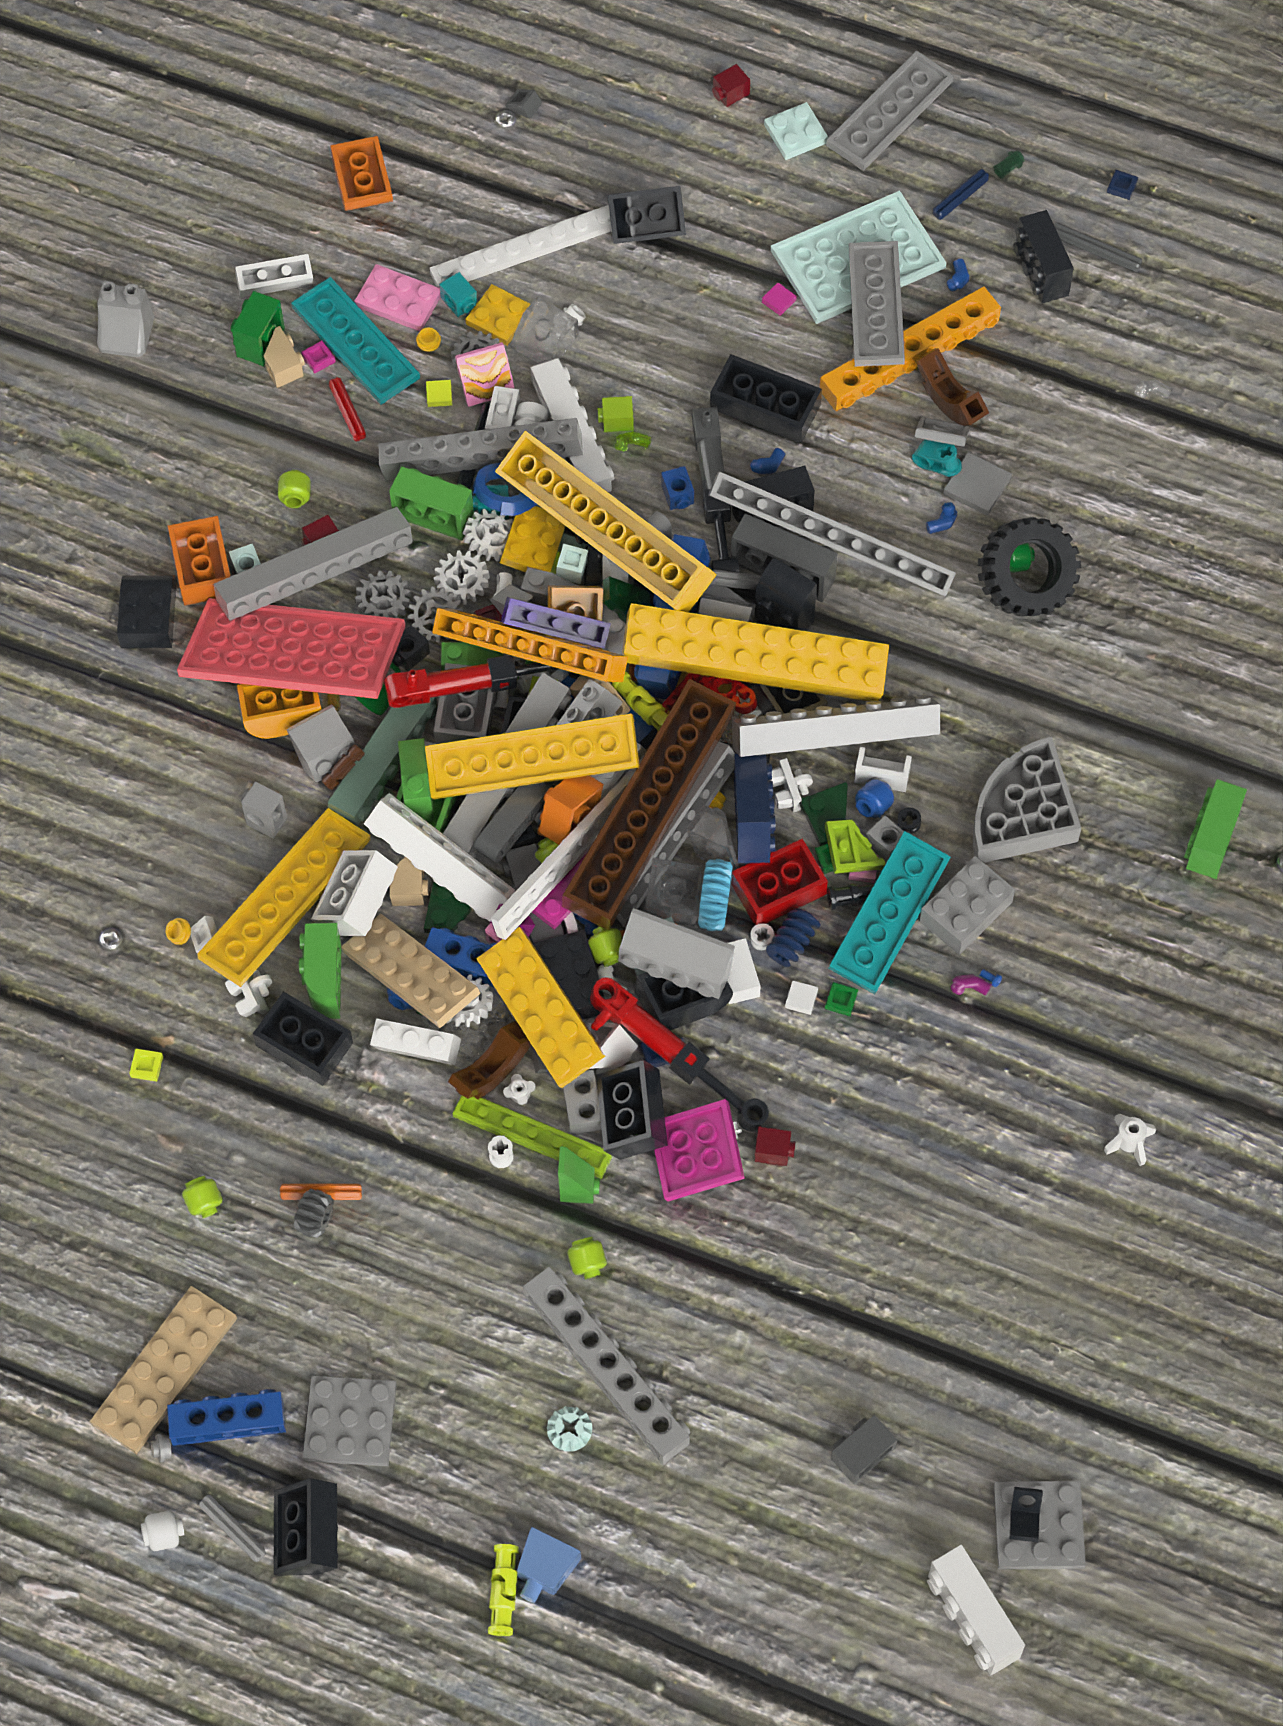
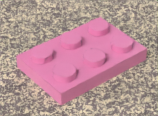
[354,264,441,331]

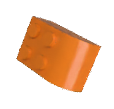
[330,136,393,211]
[168,516,231,606]

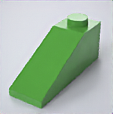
[441,642,519,680]
[398,738,432,813]
[558,1147,600,1204]

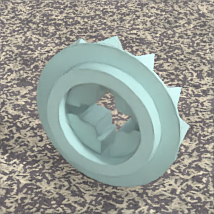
[547,1406,592,1451]

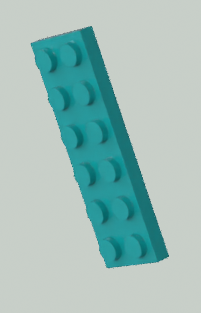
[291,277,420,405]
[828,831,951,995]

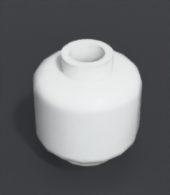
[141,1511,184,1551]

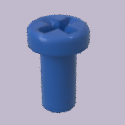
[980,969,1002,987]

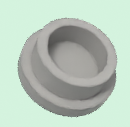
[151,1434,171,1463]

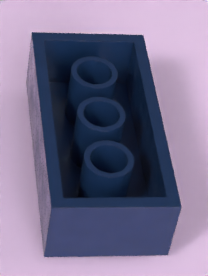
[734,754,776,863]

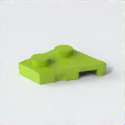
[825,819,886,874]

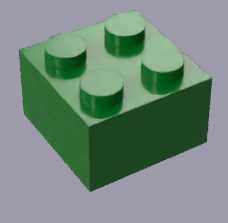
[230,291,285,366]

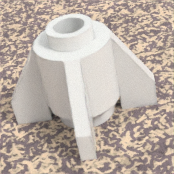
[1104,1114,1156,1166]

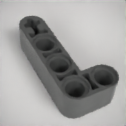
[474,781,556,863]

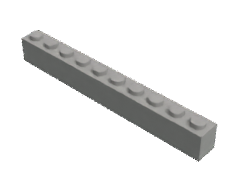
[708,472,956,596]

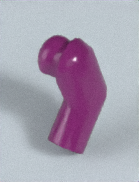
[950,974,992,996]

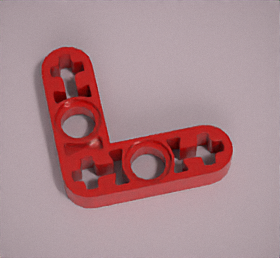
[662,673,757,715]

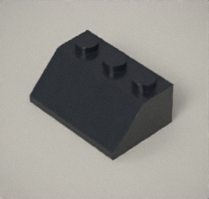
[274,1478,338,1576]

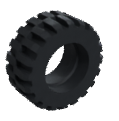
[977,517,1081,617]

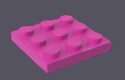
[654,1099,745,1201]

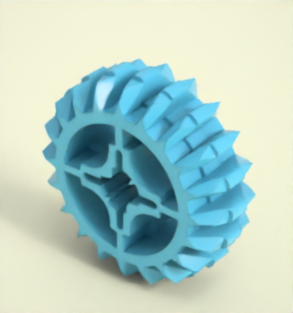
[698,859,733,931]

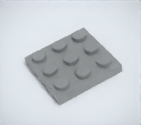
[303,1376,397,1467]
[994,1481,1086,1570]

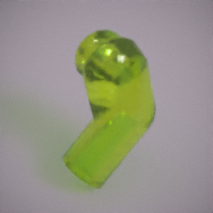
[614,431,652,452]

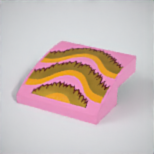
[455,342,514,407]

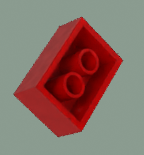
[731,838,828,925]

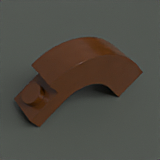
[915,348,989,426]
[448,1021,531,1100]

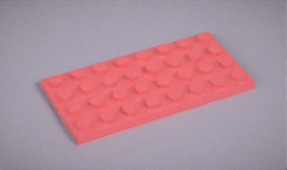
[177,598,406,699]

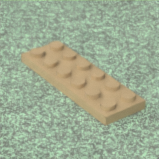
[341,913,480,1028]
[90,1286,237,1455]

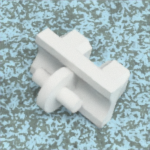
[768,758,813,812]
[225,970,272,1017]

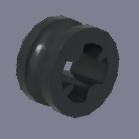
[898,807,921,834]

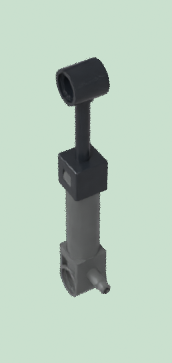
[692,407,740,573]

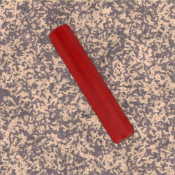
[329,377,366,442]

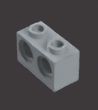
[563,1070,601,1135]

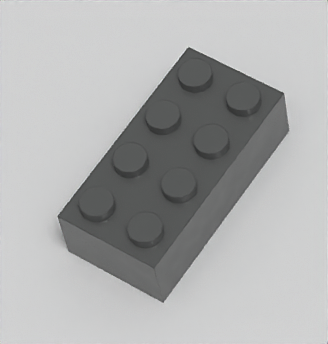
[731,514,838,602]

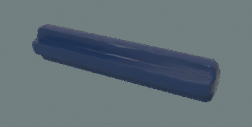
[932,169,989,220]

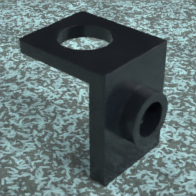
[1009,1487,1043,1543]

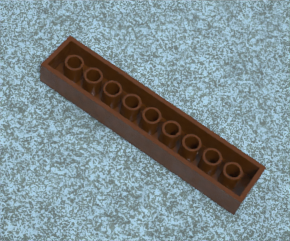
[562,679,736,930]

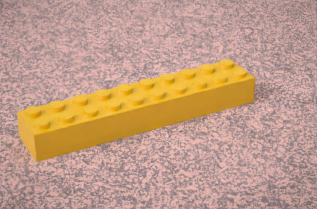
[495,431,717,612]
[622,603,889,701]

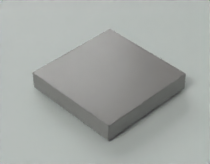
[915,417,970,447]
[944,453,1012,516]

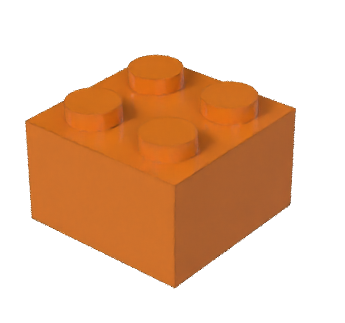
[539,775,604,845]

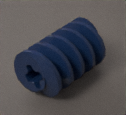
[766,908,821,967]

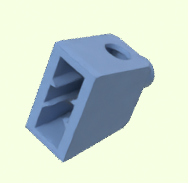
[517,1527,581,1603]

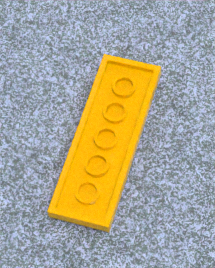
[476,927,606,1088]

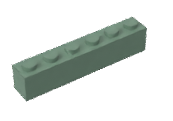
[328,697,438,827]

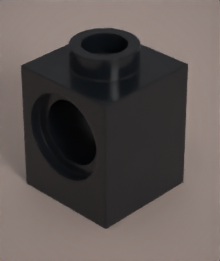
[392,625,430,672]

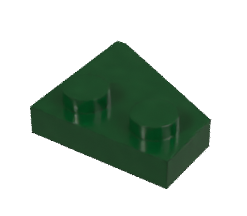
[603,576,650,624]
[800,782,848,846]
[424,882,472,933]

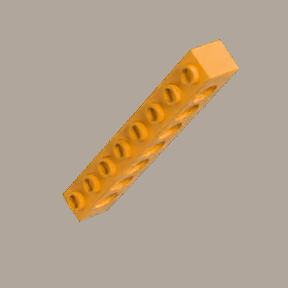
[820,286,1001,412]
[432,608,628,682]

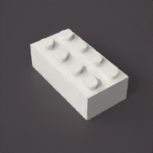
[927,1545,1025,1676]

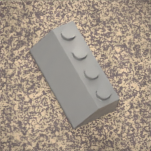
[618,908,735,999]

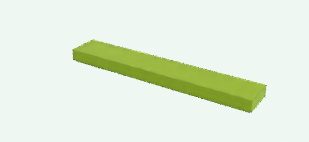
[452,1095,613,1179]

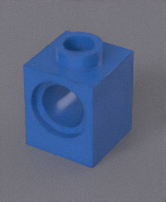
[661,466,694,510]

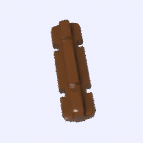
[322,744,365,790]

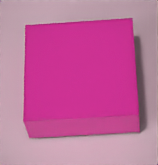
[762,283,797,316]
[301,341,336,374]

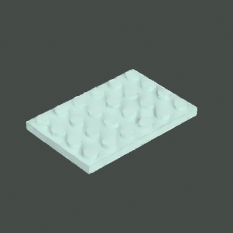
[771,191,946,324]

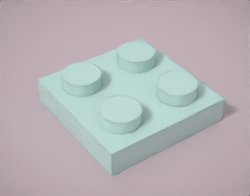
[764,102,829,160]

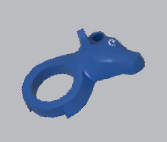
[473,463,538,516]

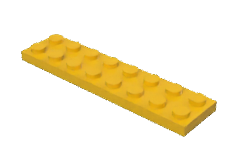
[425,714,640,800]
[198,808,371,987]

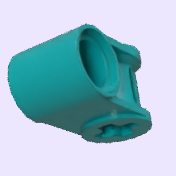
[912,439,962,477]

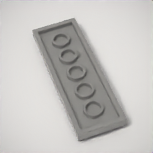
[826,51,954,171]
[849,241,905,367]

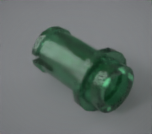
[993,150,1025,179]

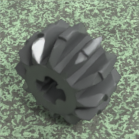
[294,1189,334,1238]

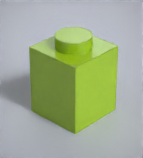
[597,396,634,432]

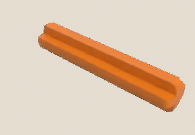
[280,1184,362,1200]

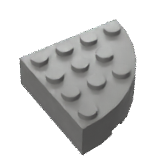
[973,736,1081,863]

